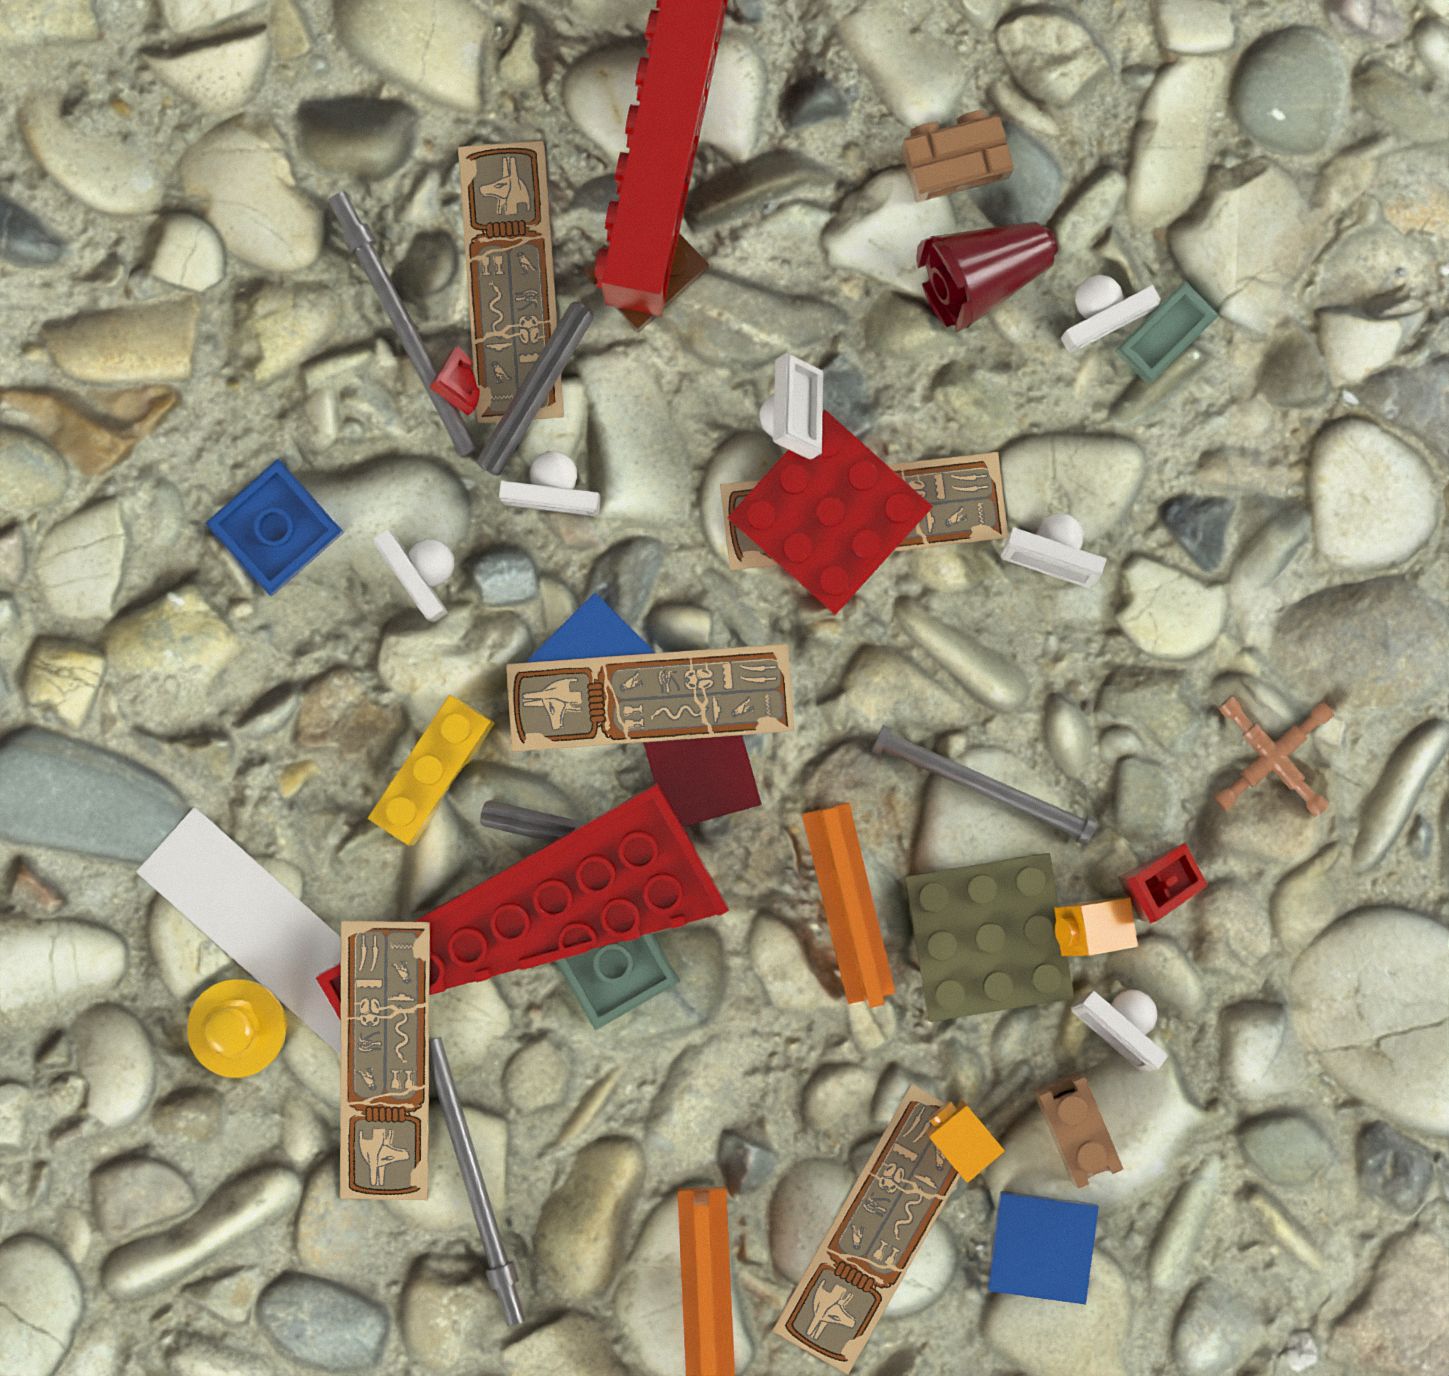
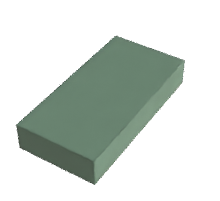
[1115,281,1219,385]

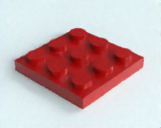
[727,410,933,616]

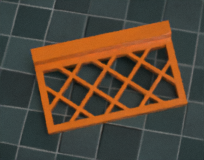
[801,802,896,1008]
[677,1186,735,1376]

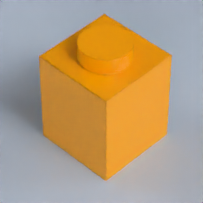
[1054,898,1138,956]
[926,1100,1005,1183]

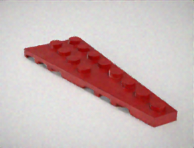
[316,783,729,1020]

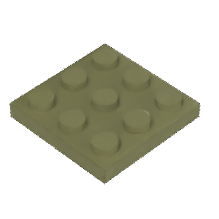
[904,853,1074,1022]

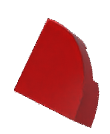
[429,346,480,415]

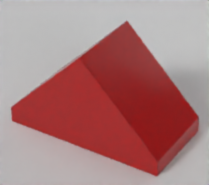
[1118,843,1208,924]

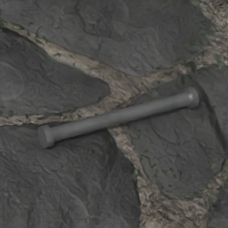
[871,725,1097,846]

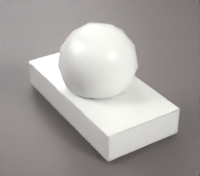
[1060,275,1161,353]
[759,353,823,460]
[499,451,601,516]
[1000,513,1107,589]
[373,529,454,622]
[1070,989,1169,1072]

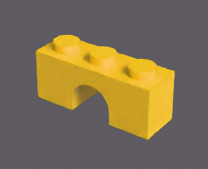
[367,694,495,846]

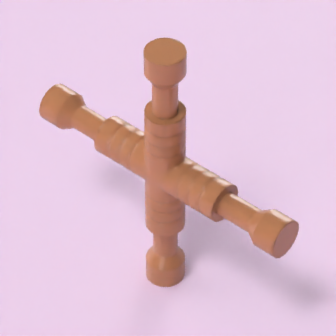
[1213,696,1334,817]

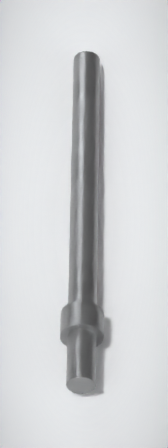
[328,191,478,458]
[429,1037,526,1326]

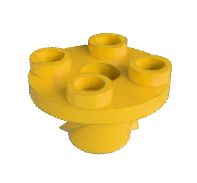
[187,978,288,1078]

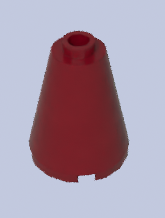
[916,222,1058,332]

